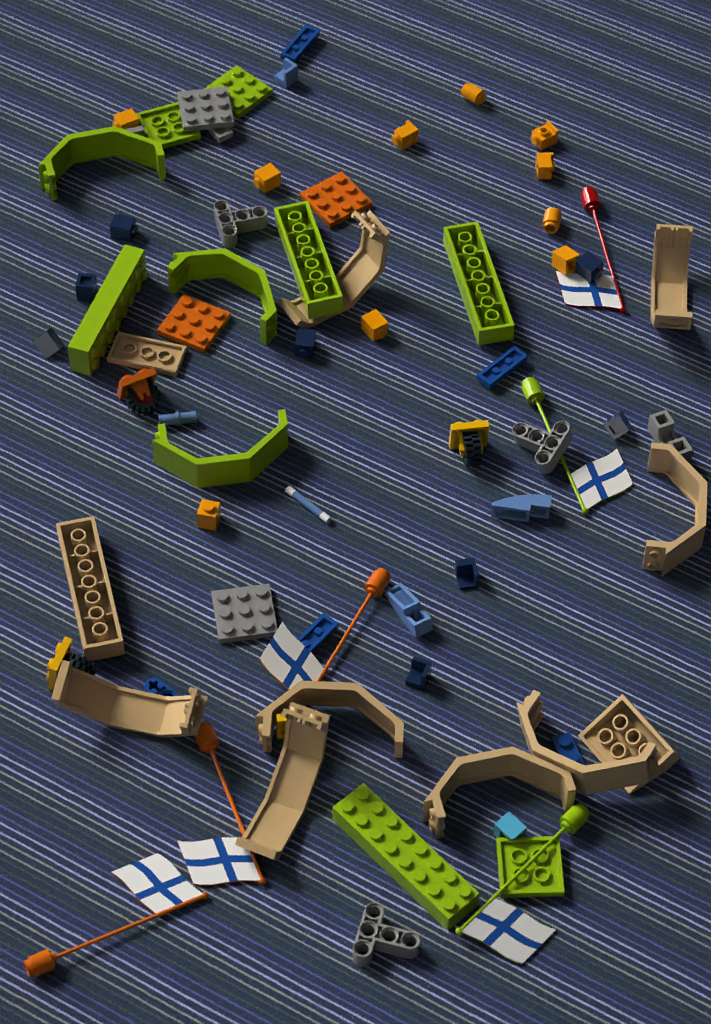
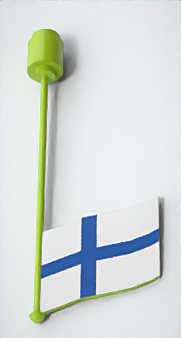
[521,377,633,514]
[456,803,590,964]

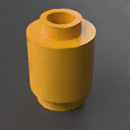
[461,83,486,105]
[542,207,562,234]

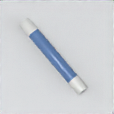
[285,486,331,523]

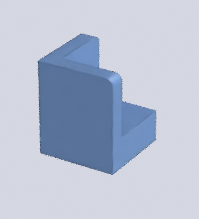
[274,58,298,88]

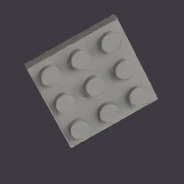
[177,86,234,132]
[211,584,278,644]

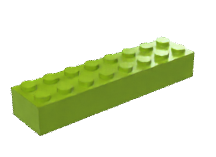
[274,201,344,319]
[443,221,514,345]
[68,244,148,376]
[332,783,480,931]

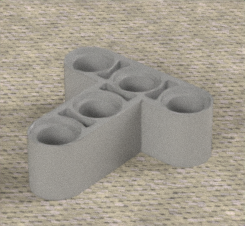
[214,200,268,248]
[512,420,573,474]
[353,902,420,967]

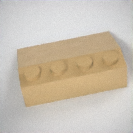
[578,694,681,794]

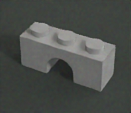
[647,410,693,464]

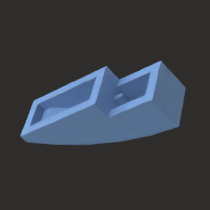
[491,494,552,522]
[384,583,433,638]

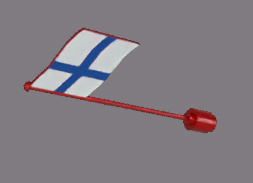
[556,187,626,313]

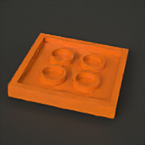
[300,171,372,228]
[157,294,231,354]

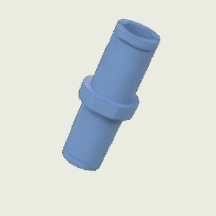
[158,411,197,426]

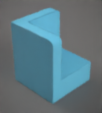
[493,812,527,841]

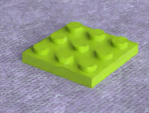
[204,65,273,119]
[136,102,201,149]
[496,836,565,898]

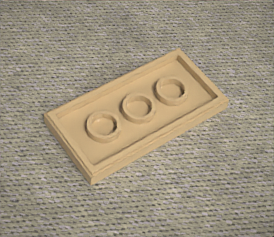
[107,332,188,377]

